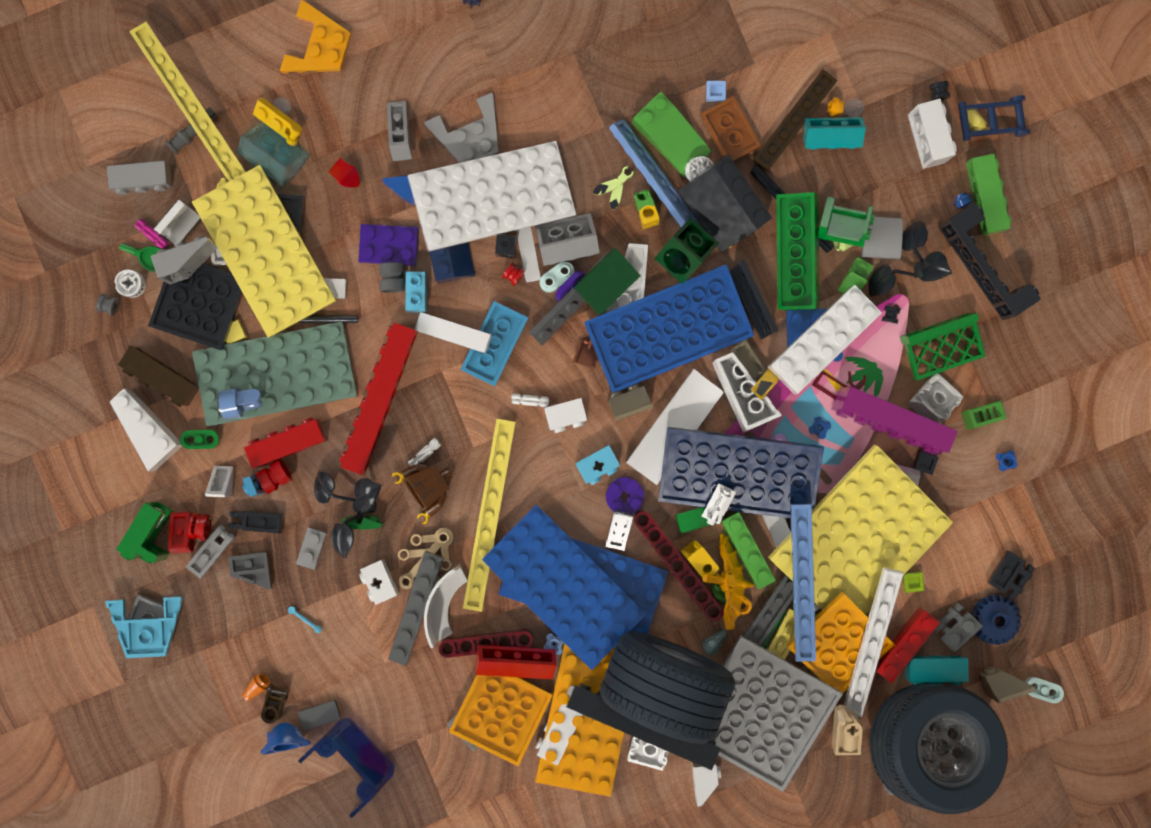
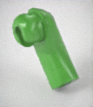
[711,584,726,604]

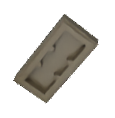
[730,339,767,380]

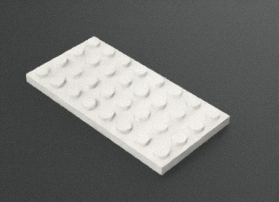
[408,141,576,252]

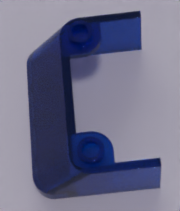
[298,718,395,818]

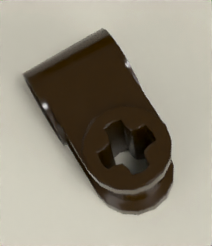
[261,684,290,724]

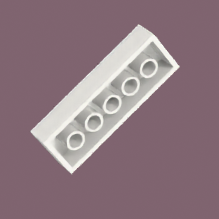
[768,285,882,395]

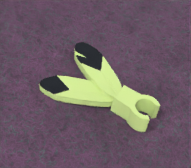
[593,166,634,210]

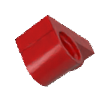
[168,512,195,554]

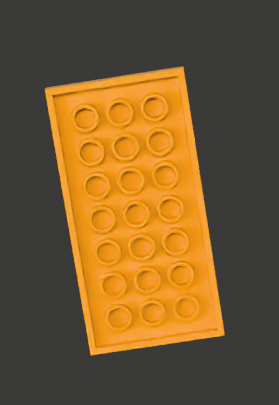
[535,643,624,797]

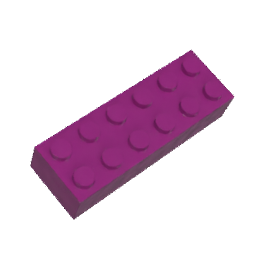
[831,387,958,455]

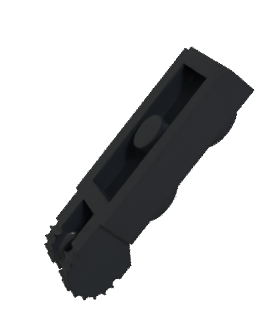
[228,511,283,533]

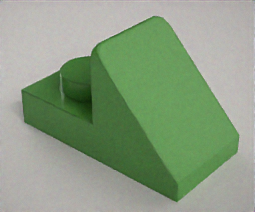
[837,257,874,294]

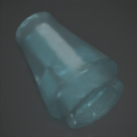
[700,628,729,656]

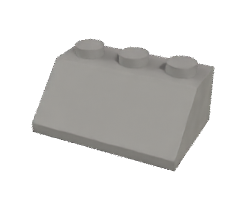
[535,213,600,266]

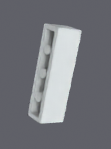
[535,685,582,766]

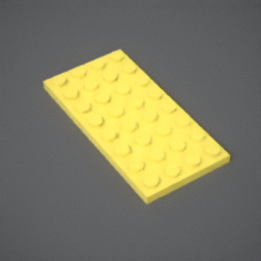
[192,165,336,338]

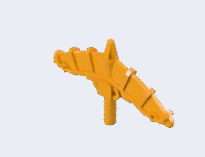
[703,534,754,630]

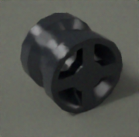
[929,81,951,101]
[881,306,901,324]

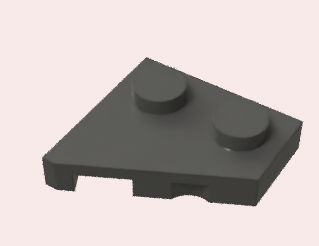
[228,552,273,589]

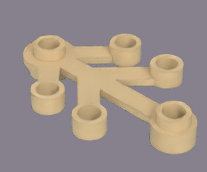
[398,528,454,589]

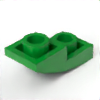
[675,507,717,534]
[341,515,384,530]

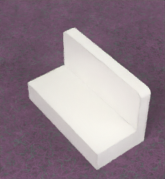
[154,200,201,245]

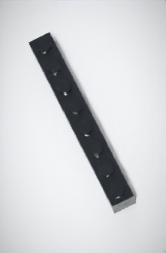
[565,683,720,770]

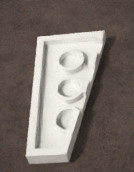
[606,243,648,313]

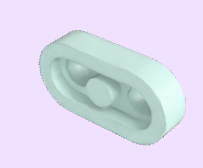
[540,262,574,293]
[1025,677,1064,703]

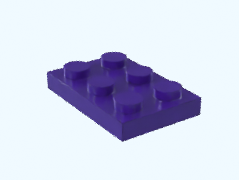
[358,224,419,266]

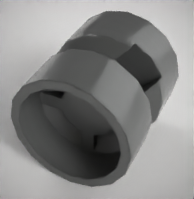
[379,263,405,293]

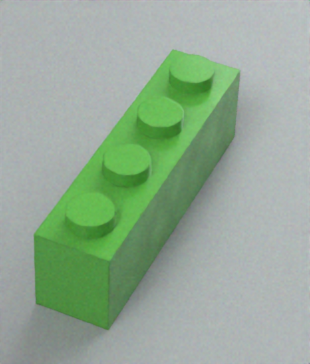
[966,154,1011,236]
[721,511,776,590]

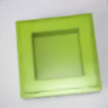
[902,571,925,593]

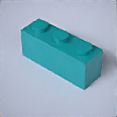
[803,117,866,150]
[905,655,969,685]

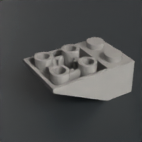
[151,236,217,284]

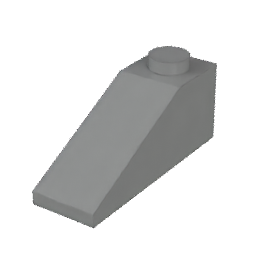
[387,101,412,161]

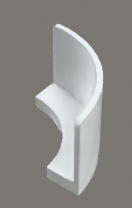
[424,564,468,648]

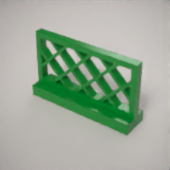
[900,313,986,381]

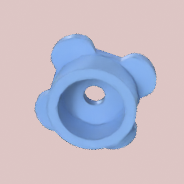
[543,633,564,655]

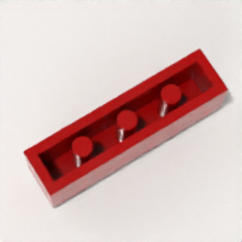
[243,417,327,469]
[875,608,940,684]
[475,645,557,679]

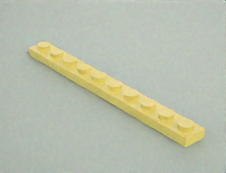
[129,22,246,181]
[463,419,516,612]

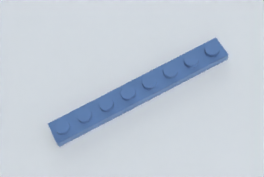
[609,119,704,229]
[790,503,816,662]

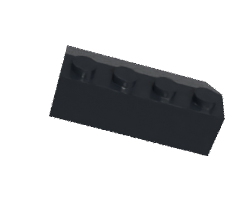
[677,155,772,252]

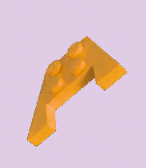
[280,0,352,73]

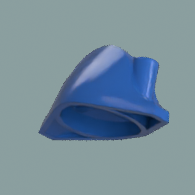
[261,722,311,755]

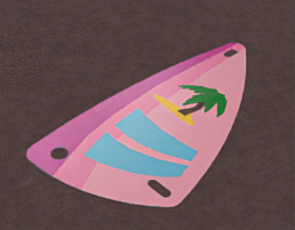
[725,294,909,494]

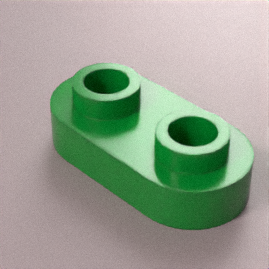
[180,430,220,449]

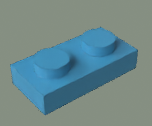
[242,475,266,497]

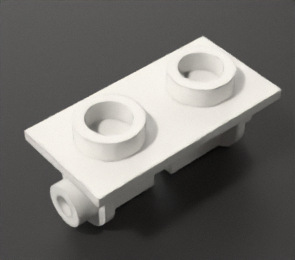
[702,484,736,525]

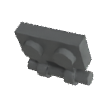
[933,602,983,653]

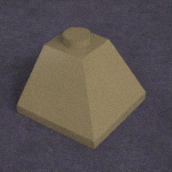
[979,667,1036,703]

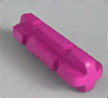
[135,219,169,249]

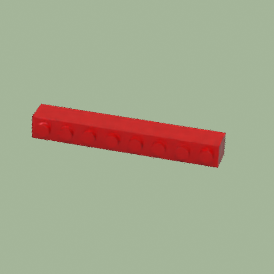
[339,323,418,475]

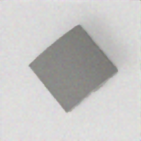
[862,217,903,259]

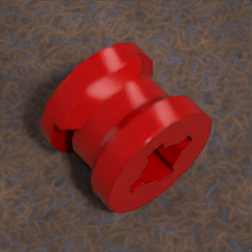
[502,262,525,287]

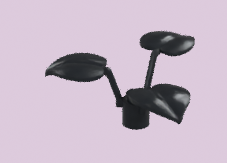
[868,221,952,297]
[314,472,382,558]

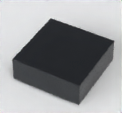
[913,451,939,475]

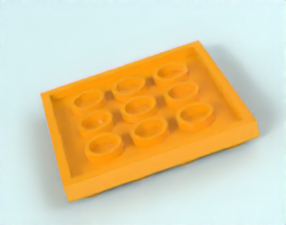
[786,592,895,694]
[449,675,552,767]

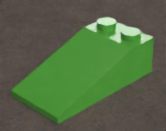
[632,92,712,178]

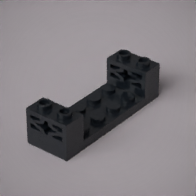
[938,203,1041,321]

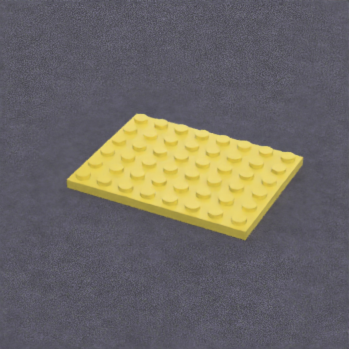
[768,444,953,615]

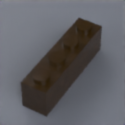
[118,345,199,407]

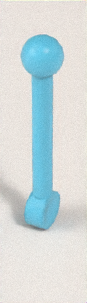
[288,606,322,633]

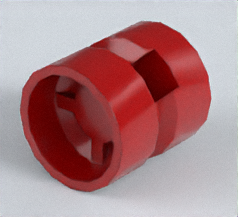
[256,459,293,494]

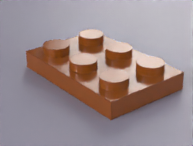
[700,96,761,161]

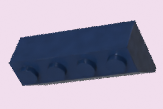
[430,242,475,284]

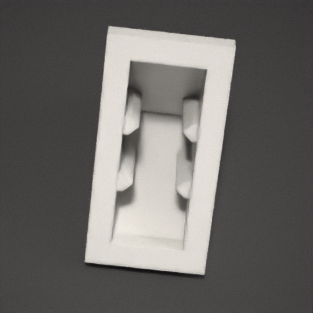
[205,466,234,497]

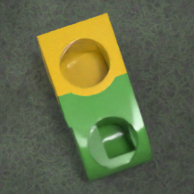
[633,189,660,230]

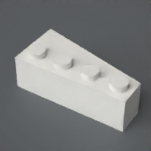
[712,352,782,433]
[110,389,182,471]

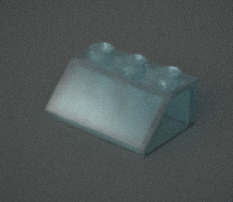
[236,122,310,187]

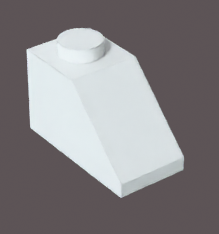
[692,763,721,807]

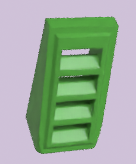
[961,401,1007,430]

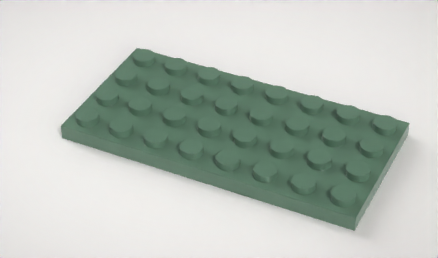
[192,321,358,427]

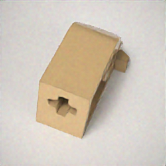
[832,705,863,755]

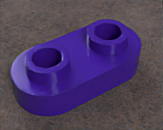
[555,271,586,301]

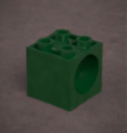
[654,217,719,284]

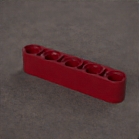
[438,629,533,658]

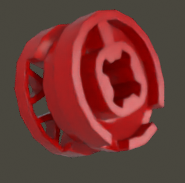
[188,513,212,541]

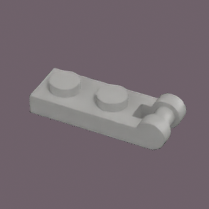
[186,525,236,579]

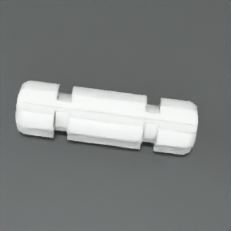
[511,394,549,407]
[408,438,441,466]

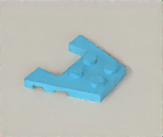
[105,596,183,658]

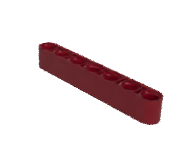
[634,511,723,621]

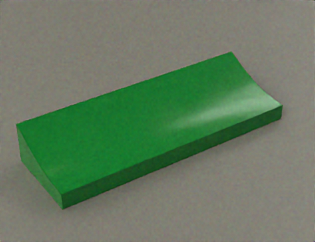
[776,192,820,310]

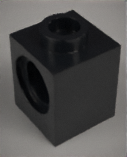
[495,234,517,259]

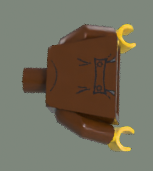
[392,464,453,524]

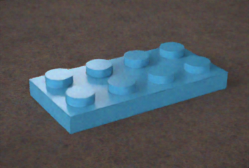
[460,301,528,386]

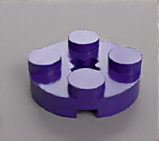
[606,477,644,514]

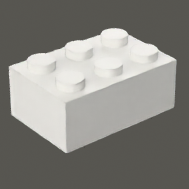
[908,99,957,169]

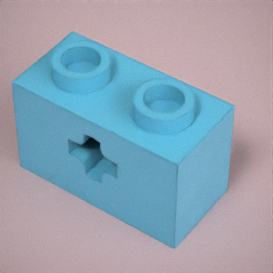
[405,272,428,313]
[575,445,620,485]

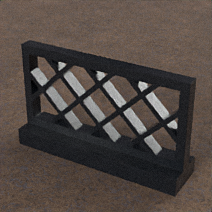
[729,260,779,340]

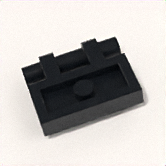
[987,550,1035,600]

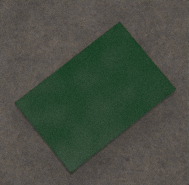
[573,248,641,316]

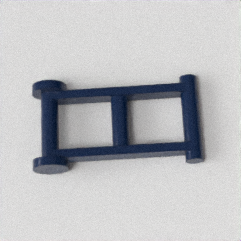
[958,95,1031,141]

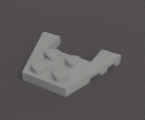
[424,93,499,163]

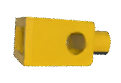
[680,539,720,584]

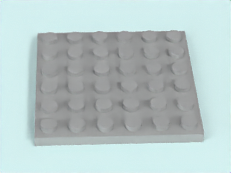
[712,635,842,792]

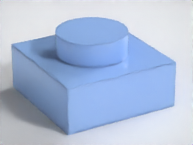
[706,81,726,102]

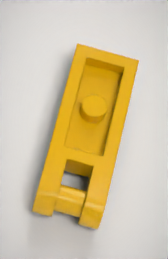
[253,97,302,146]

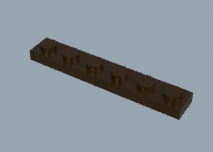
[752,69,838,172]

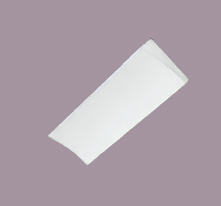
[626,369,724,485]

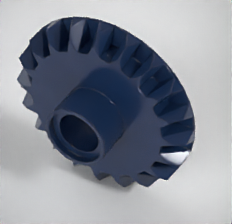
[971,594,1022,645]

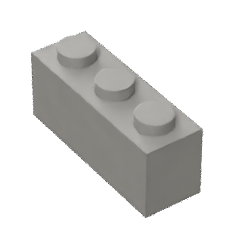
[107,161,172,195]

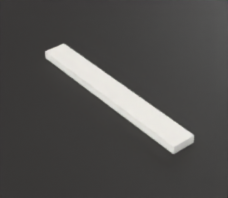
[844,567,904,717]

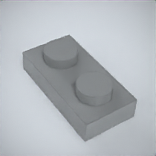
[296,527,327,570]

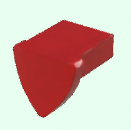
[328,158,360,188]

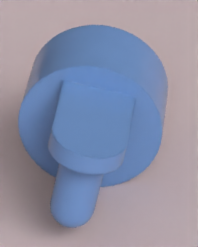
[217,388,262,419]

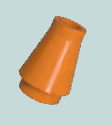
[242,673,270,702]

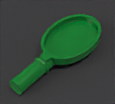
[119,242,161,272]

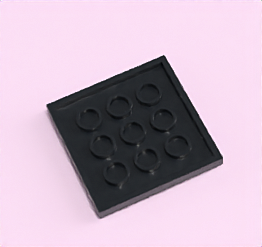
[148,264,243,350]

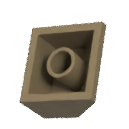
[607,384,653,421]

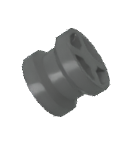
[96,293,120,316]

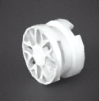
[685,156,713,181]
[114,269,146,298]

